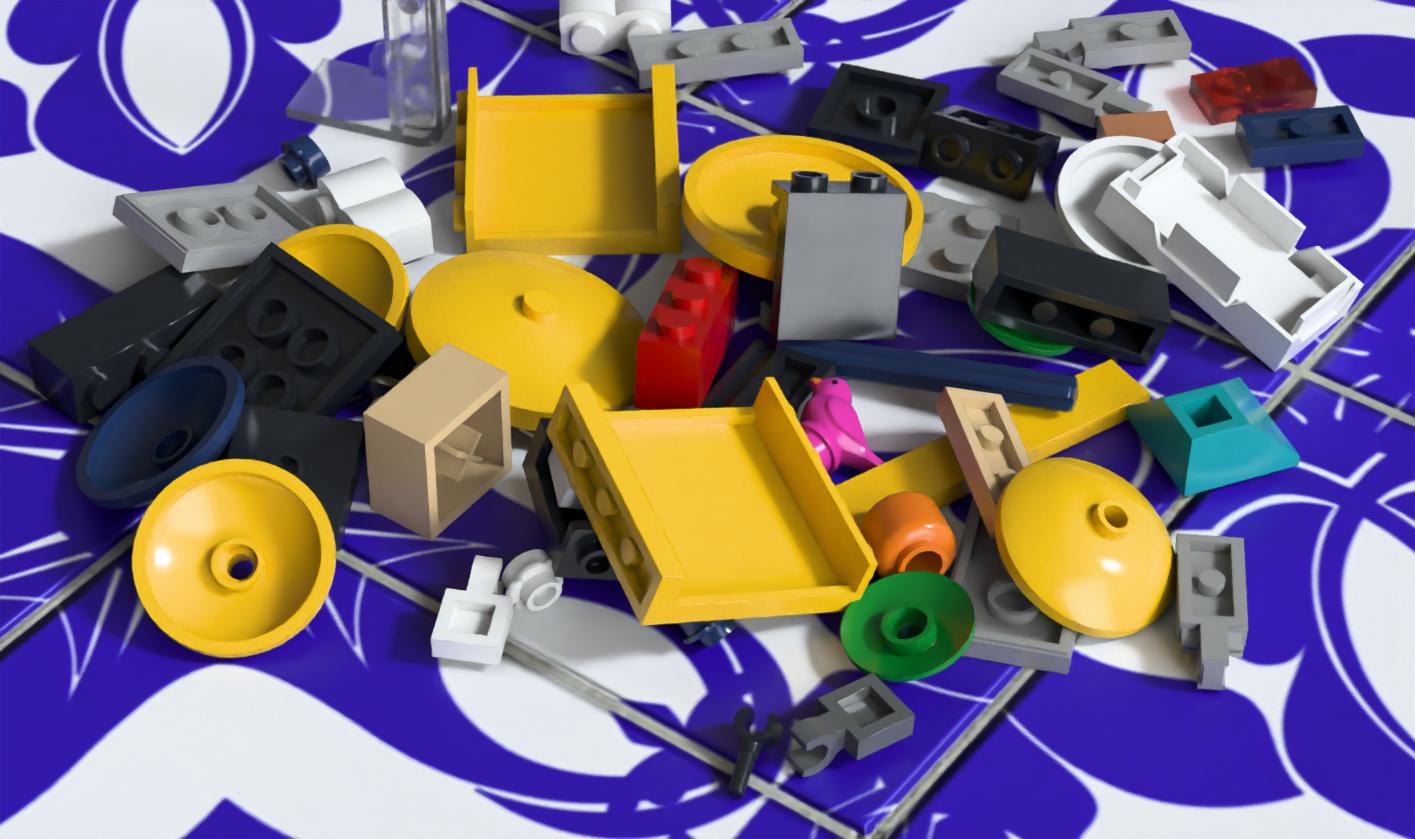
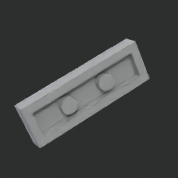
[627,18,804,89]

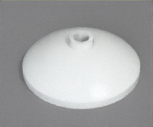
[1055,136,1173,284]

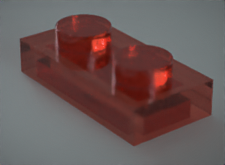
[1189,56,1318,126]

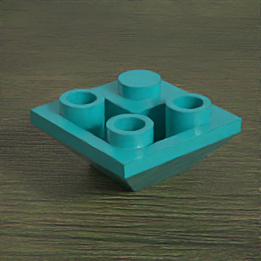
[1126,377,1300,496]

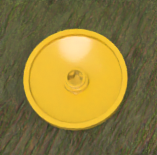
[681,135,924,281]
[405,250,646,431]

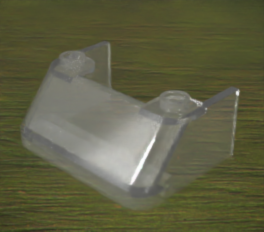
[286,0,452,147]

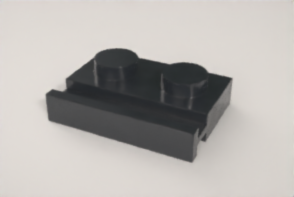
[701,339,836,422]

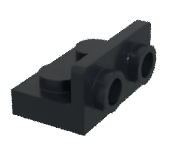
[920,105,1061,200]

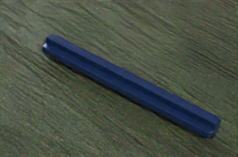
[775,340,1079,413]

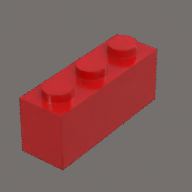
[634,257,739,410]

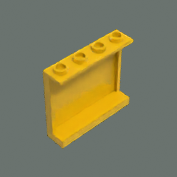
[453,64,681,256]
[546,377,878,626]

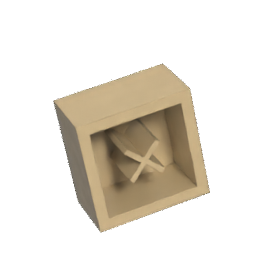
[363,343,512,541]

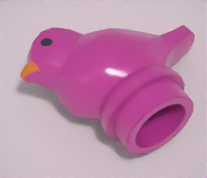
[799,377,884,475]

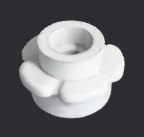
[502,549,564,611]

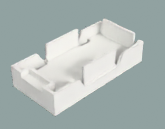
[1094,130,1364,372]

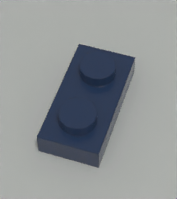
[1235,105,1365,168]

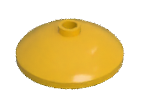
[277,224,410,332]
[994,457,1176,638]
[132,459,336,658]

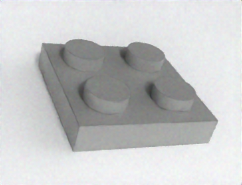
[900,189,1021,304]

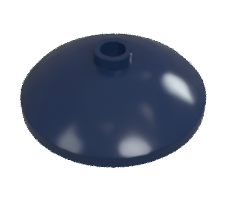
[76,356,245,509]

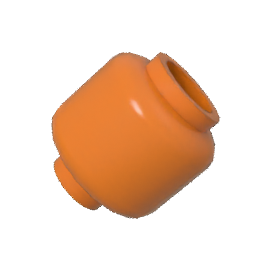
[860,491,956,579]

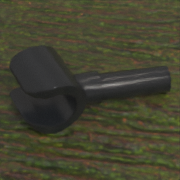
[726,706,783,799]

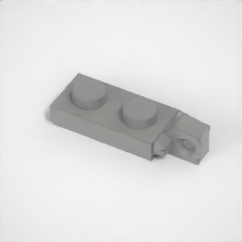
[1032,9,1192,70]
[996,47,1153,129]
[1174,533,1248,690]

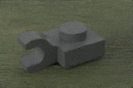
[787,673,915,777]

